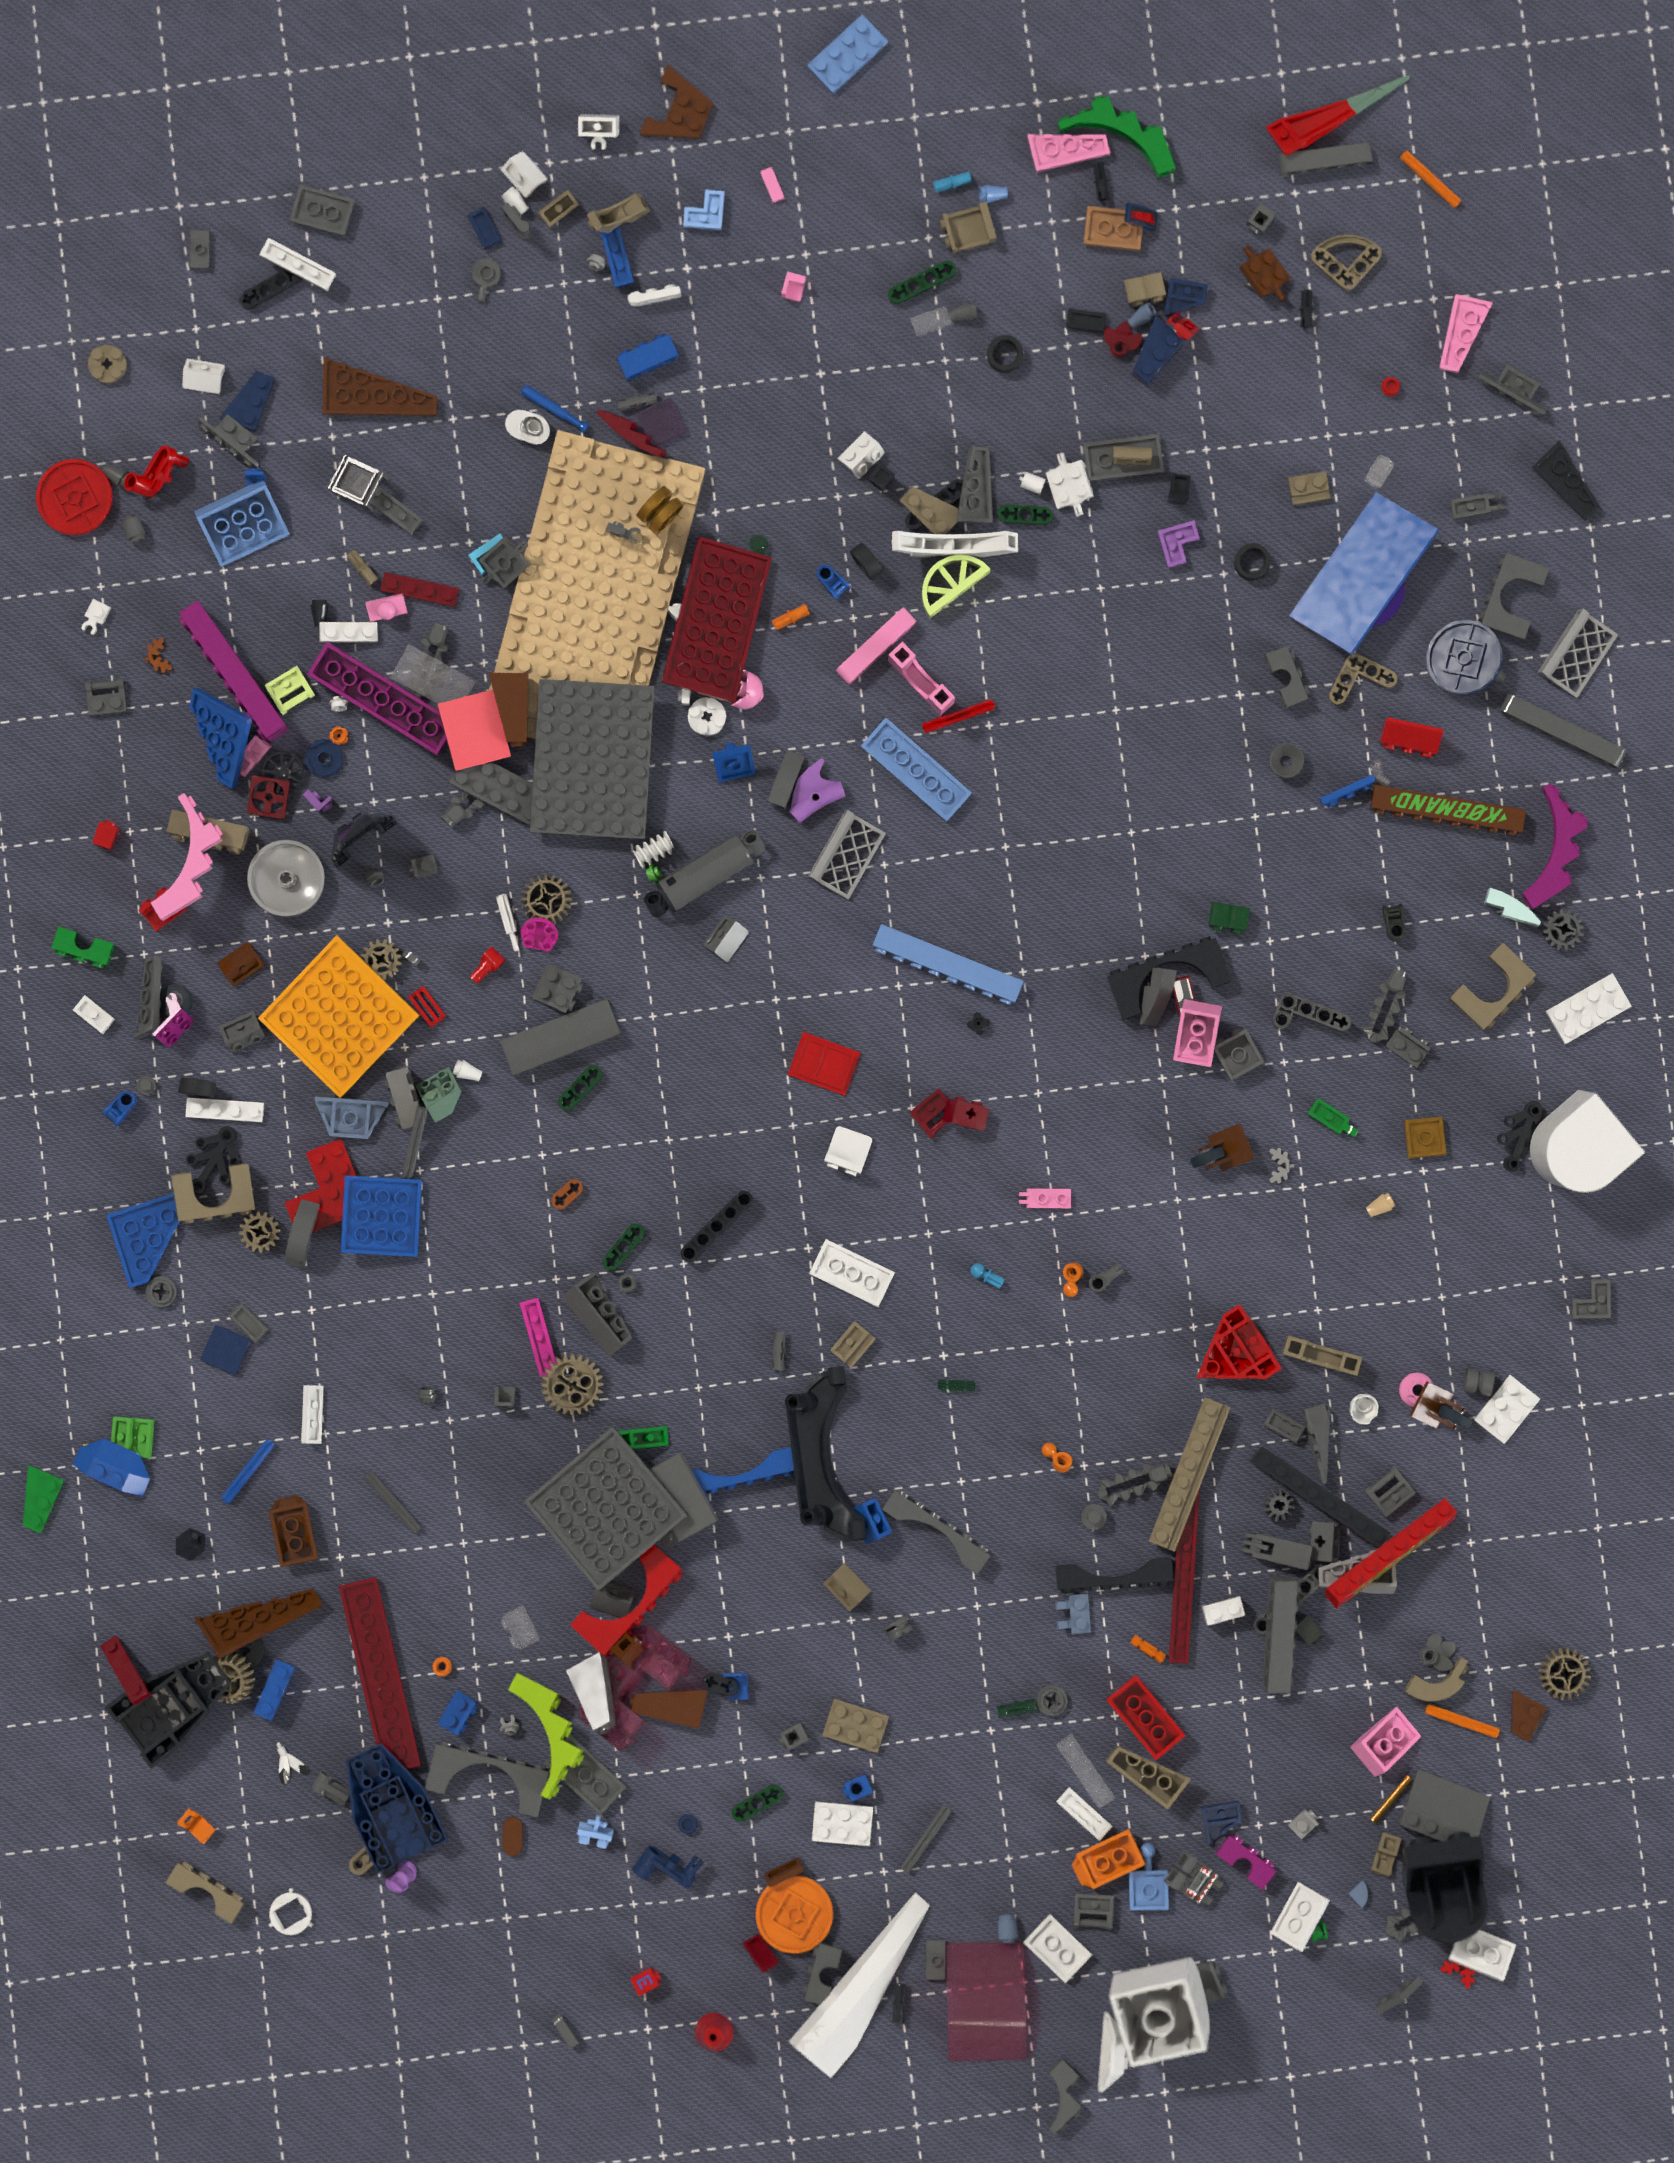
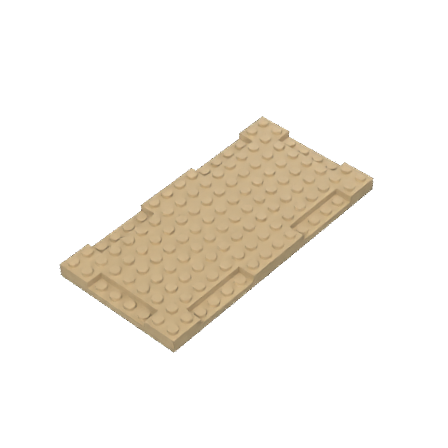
[488,430,706,740]

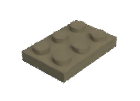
[822,1698,889,1753]

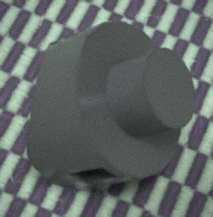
[1080,1504,1107,1530]

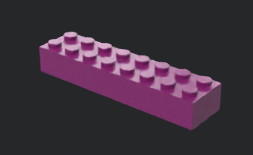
[179,600,289,743]
[307,642,448,755]

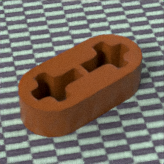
[551,1179,583,1210]

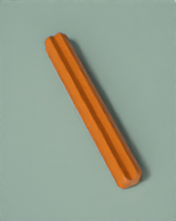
[1400,151,1461,208]
[1425,1704,1500,1738]

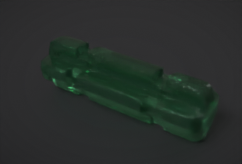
[938,1380,975,1391]

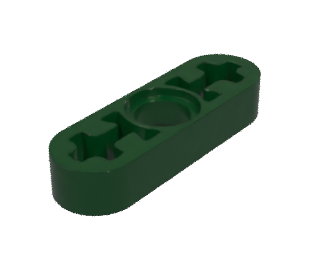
[997,505,1053,525]
[558,1065,602,1111]
[602,1224,645,1271]
[732,1784,783,1822]

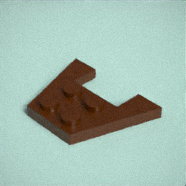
[639,65,713,139]

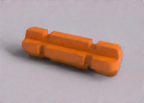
[1130,1635,1166,1663]

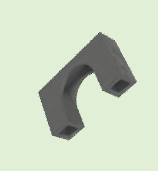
[1478,553,1549,642]

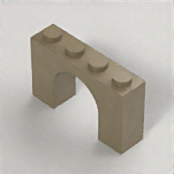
[1448,943,1536,1031]
[171,1163,255,1224]

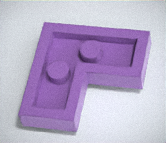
[1157,521,1200,568]

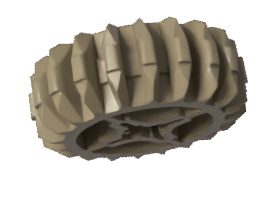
[521,874,573,925]
[1538,1648,1591,1700]
[213,1652,255,1704]

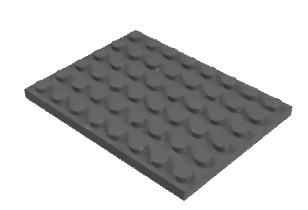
[530,679,655,839]

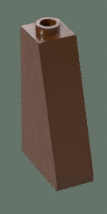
[489,672,529,748]
[629,1689,708,1729]

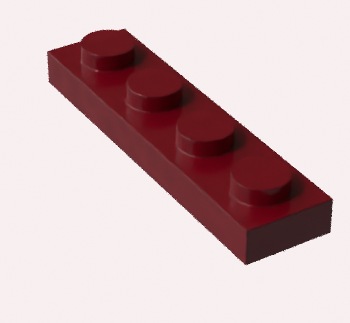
[380,572,459,608]

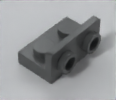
[218,1011,265,1053]
[1385,1026,1431,1068]
[1196,1960,1228,2004]

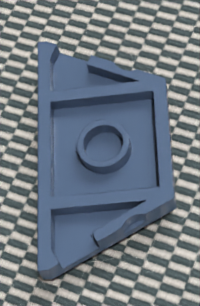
[314,1096,388,1139]

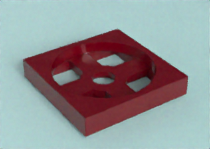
[247,775,291,819]

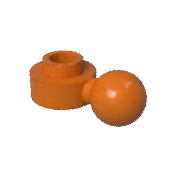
[1063,1262,1084,1297]
[1041,1443,1072,1472]

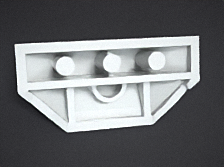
[1098,2011,1128,2092]

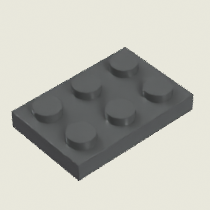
[289,185,355,237]

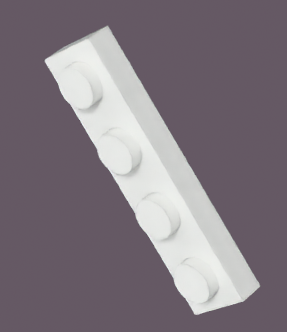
[259,238,336,291]
[186,1098,264,1122]

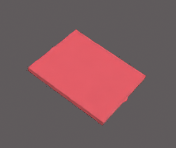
[437,690,511,771]

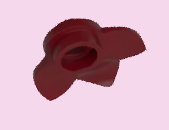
[1104,321,1142,358]

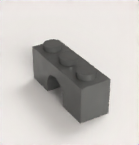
[1264,646,1310,710]
[802,1942,842,2005]

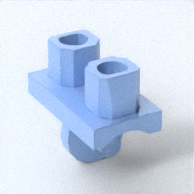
[577,1815,614,1849]

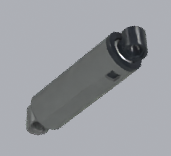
[644,830,765,917]

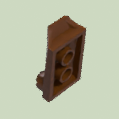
[268,1495,319,1567]

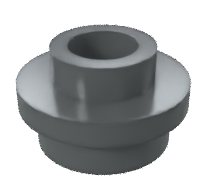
[618,1274,637,1293]

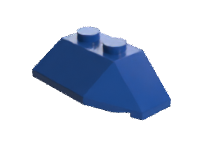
[73,1438,151,1497]

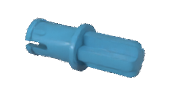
[933,171,972,192]

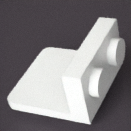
[824,1126,872,1176]

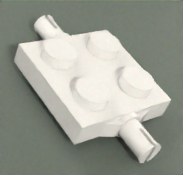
[1046,453,1094,517]

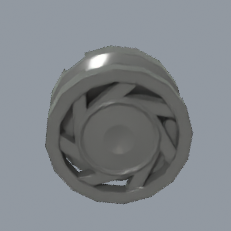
[883,1615,914,1642]

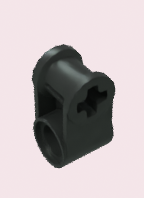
[1382,903,1406,942]

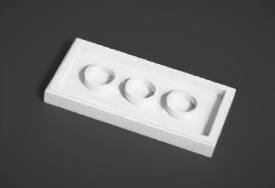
[809,1239,895,1307]

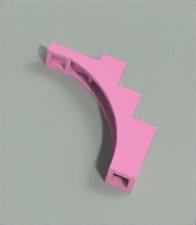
[151,793,223,921]

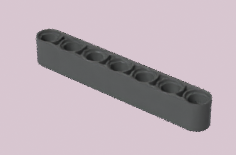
[1499,694,1626,769]

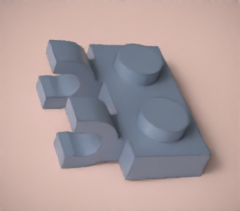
[1055,1594,1091,1634]

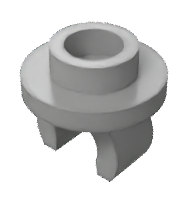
[500,1715,519,1736]

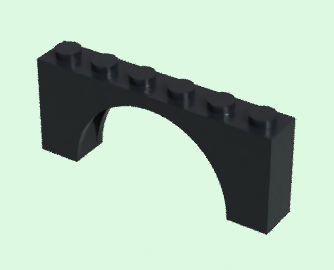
[1107,936,1231,1021]

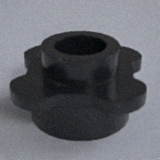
[967,1012,990,1035]

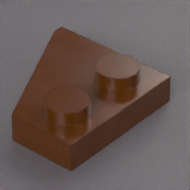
[1511,1690,1547,1742]

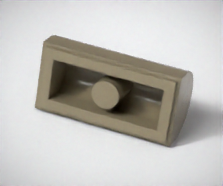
[538,190,579,228]
[1112,446,1152,465]

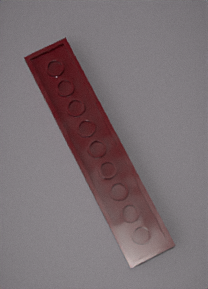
[338,1577,421,1769]

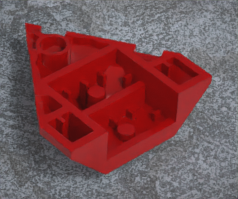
[1196,1304,1282,1379]

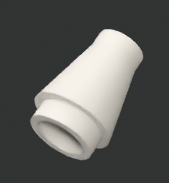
[501,186,529,216]
[453,1060,482,1082]

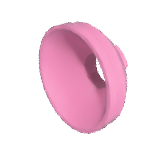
[1399,1373,1433,1407]

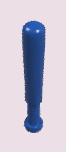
[521,385,589,433]

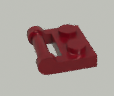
[909,1088,947,1139]

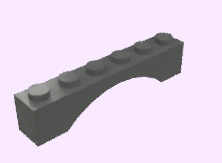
[882,1489,990,1575]

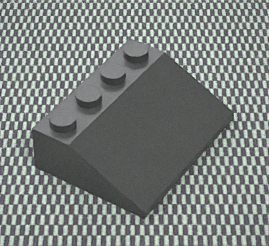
[650,1452,718,1549]
[1397,1769,1490,1841]

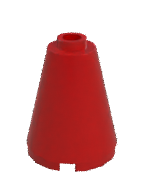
[695,2012,733,2052]

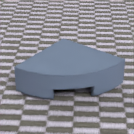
[1348,1880,1368,1908]

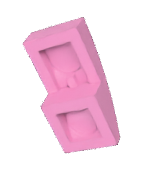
[240,734,272,777]

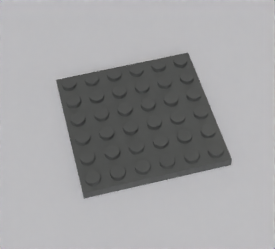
[524,1427,688,1591]

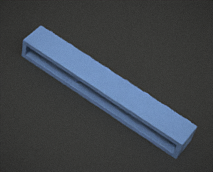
[872,924,1023,1005]

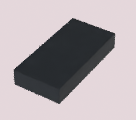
[1066,309,1106,333]

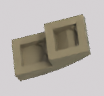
[1370,1832,1402,1877]

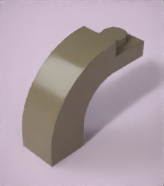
[1404,1657,1468,1701]

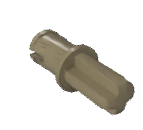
[347,550,379,586]

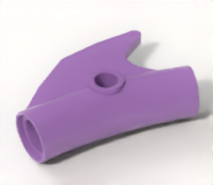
[789,758,846,823]

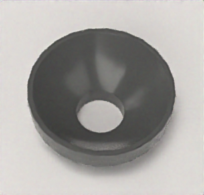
[1269,743,1304,778]

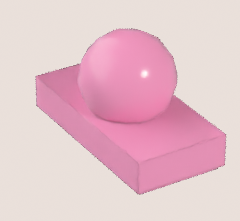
[366,593,407,622]

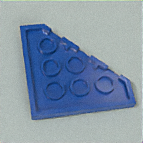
[189,688,252,789]
[106,1193,180,1288]

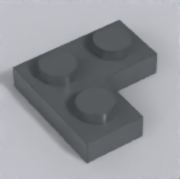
[1571,1280,1611,1319]
[1374,1976,1423,2014]

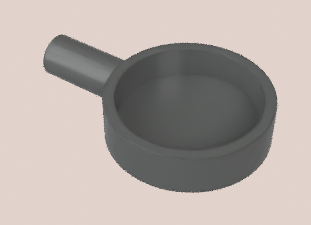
[472,259,501,302]

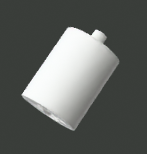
[1019,472,1046,494]

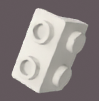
[838,431,885,479]

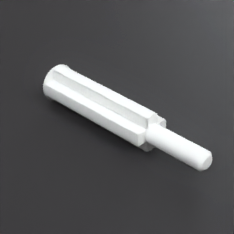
[496,894,519,952]

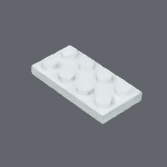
[1545,973,1632,1045]

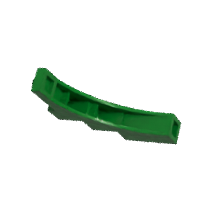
[1057,96,1176,179]

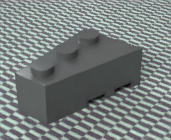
[385,1067,426,1131]

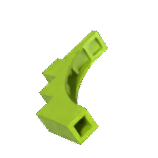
[508,1673,584,1799]

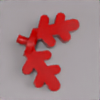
[1440,1960,1475,1988]

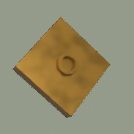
[1404,1116,1447,1159]

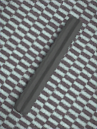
[402,1107,428,1179]
[364,1471,421,1533]
[901,1805,951,1873]

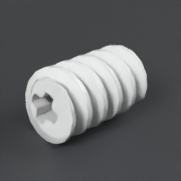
[632,831,675,869]

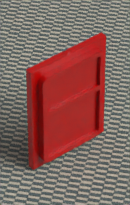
[787,1032,861,1096]

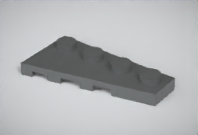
[956,446,993,524]
[134,955,163,1039]

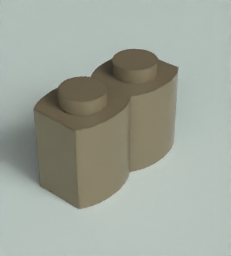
[1124,273,1166,307]

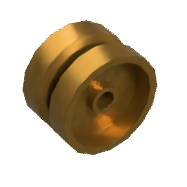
[636,486,684,535]

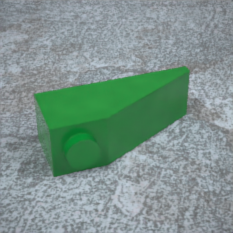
[617,1426,669,1449]

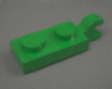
[1307,1098,1358,1138]

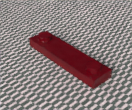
[100,1635,151,1706]

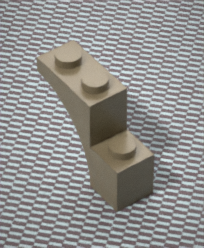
[587,193,651,234]

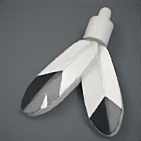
[277,1742,308,1784]

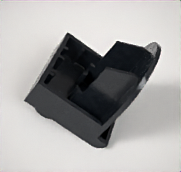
[1402,1832,1487,1943]

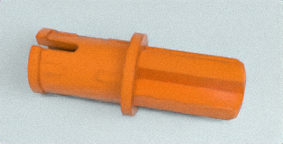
[772,604,810,630]

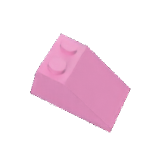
[1173,999,1222,1067]
[1350,1707,1421,1777]

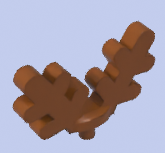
[144,638,172,673]

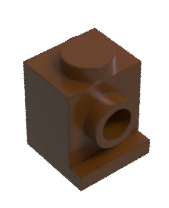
[610,1633,644,1669]

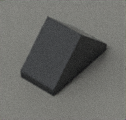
[1167,473,1191,505]

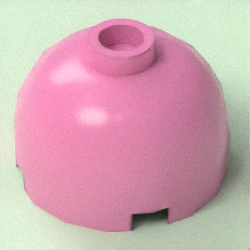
[731,670,764,709]

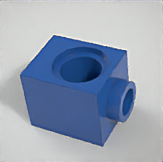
[842,1774,873,1802]

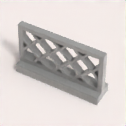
[1537,609,1618,698]
[808,810,886,900]

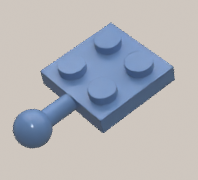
[1129,1843,1169,1910]

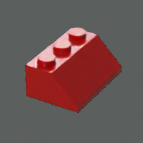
[1379,717,1444,758]

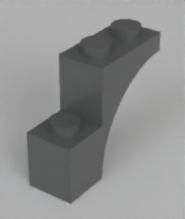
[1048,2058,1082,2134]

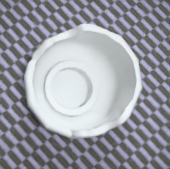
[1349,1394,1379,1424]

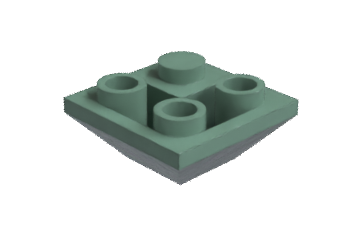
[415,1067,461,1123]

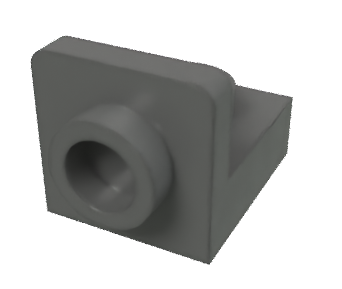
[408,854,439,879]

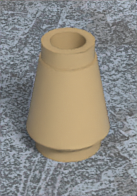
[1366,1193,1396,1217]

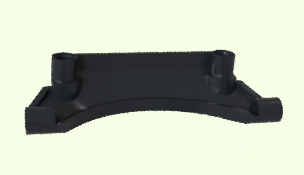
[785,1366,867,1541]

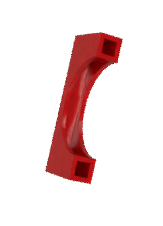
[570,1544,683,1657]

